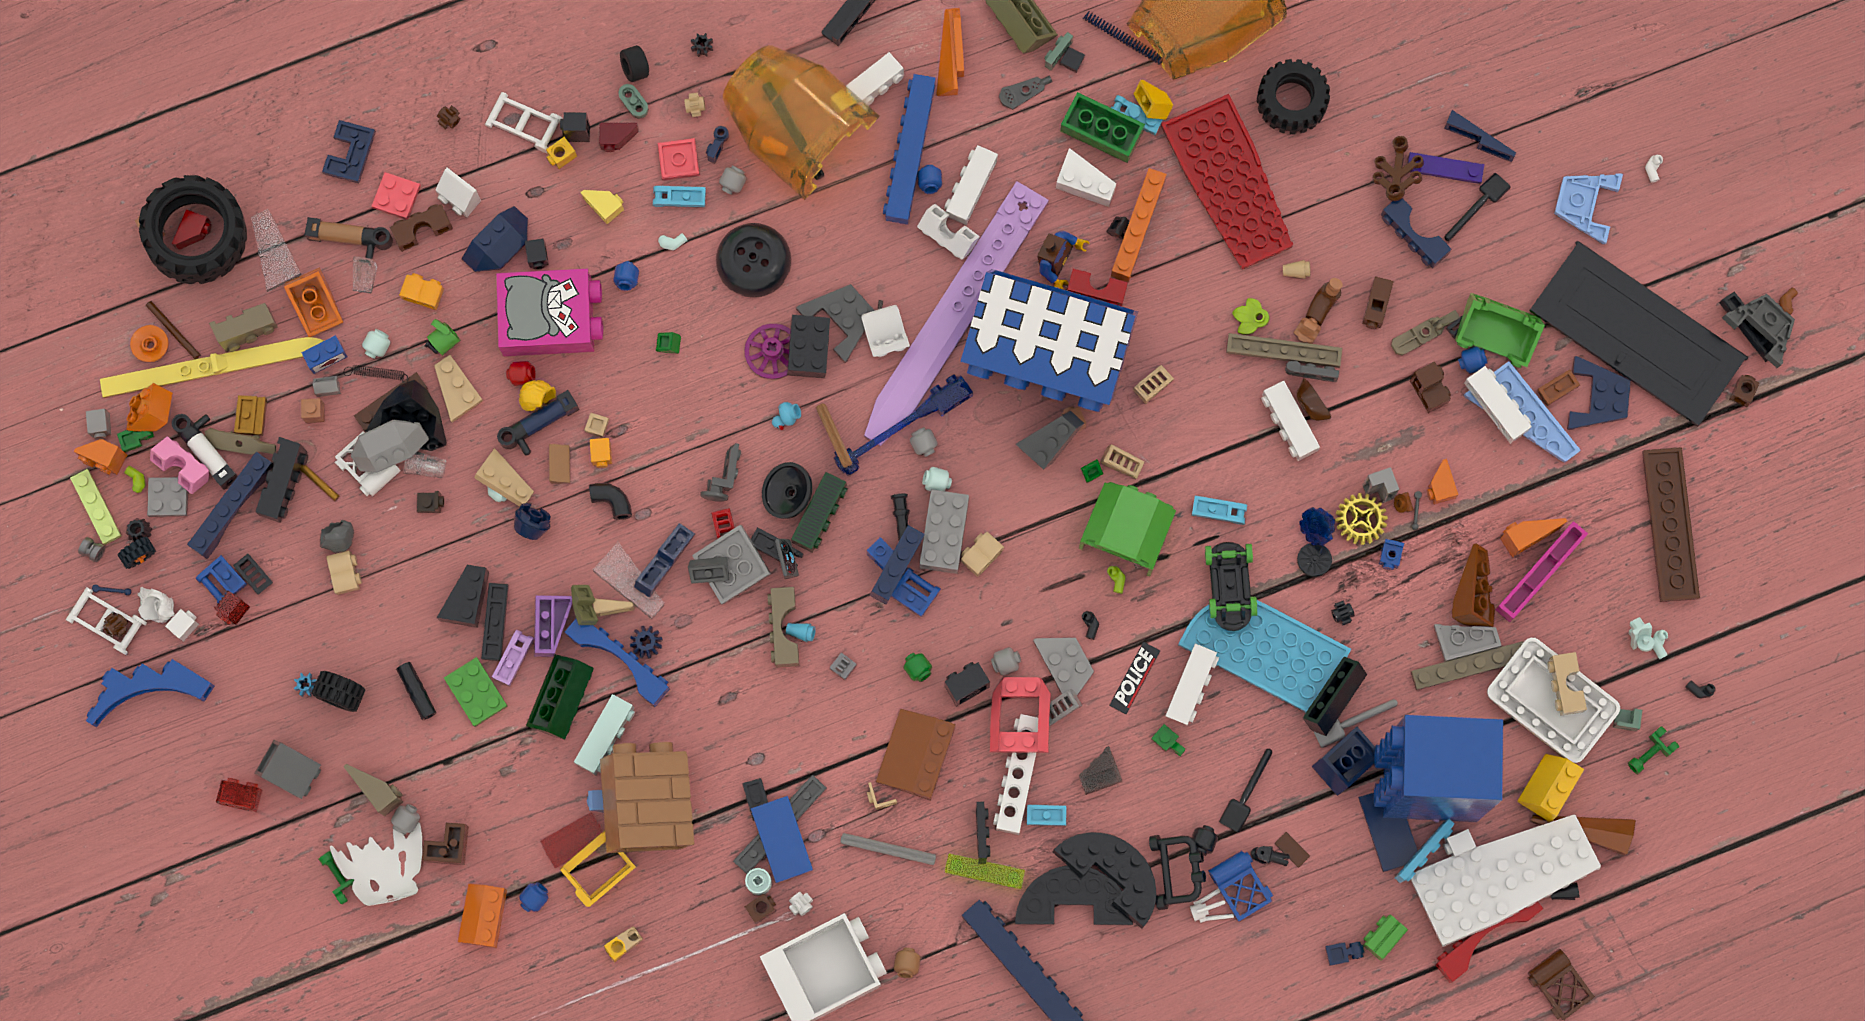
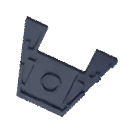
[1567,356,1630,430]

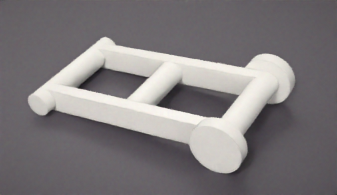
[485,92,563,153]
[66,587,147,655]

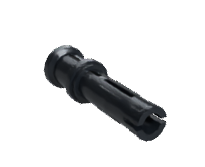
[891,493,910,540]

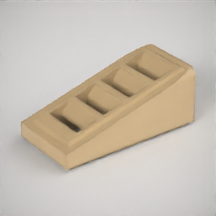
[1133,365,1174,404]
[1100,444,1144,479]
[593,599,635,617]

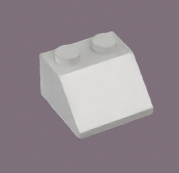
[436,168,481,217]

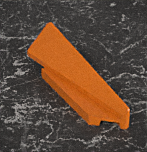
[936,8,964,96]

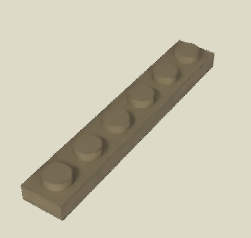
[1226,333,1342,368]
[1411,641,1524,690]

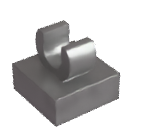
[830,653,857,680]

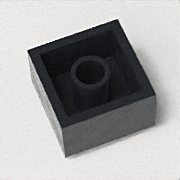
[945,662,990,707]

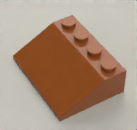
[876,709,956,801]

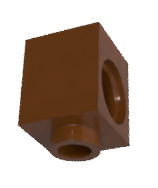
[1729,375,1760,407]
[744,894,776,924]

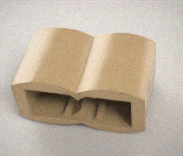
[961,532,1004,577]
[327,551,362,595]

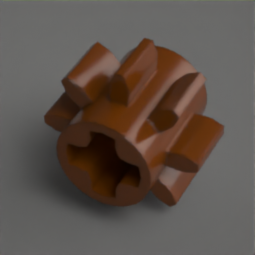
[437,105,460,129]
[103,613,128,637]

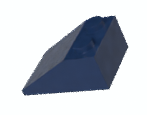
[1312,727,1375,796]

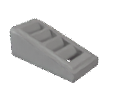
[1049,689,1082,726]

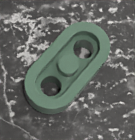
[618,84,649,119]

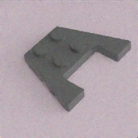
[796,284,875,363]
[1722,294,1795,368]

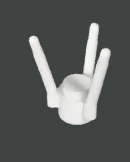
[1190,886,1235,923]

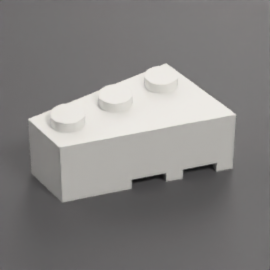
[1056,148,1116,207]

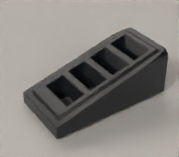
[233,554,273,595]

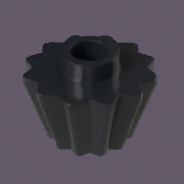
[126,518,152,542]

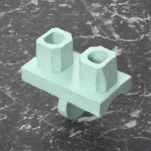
[1629,617,1654,652]

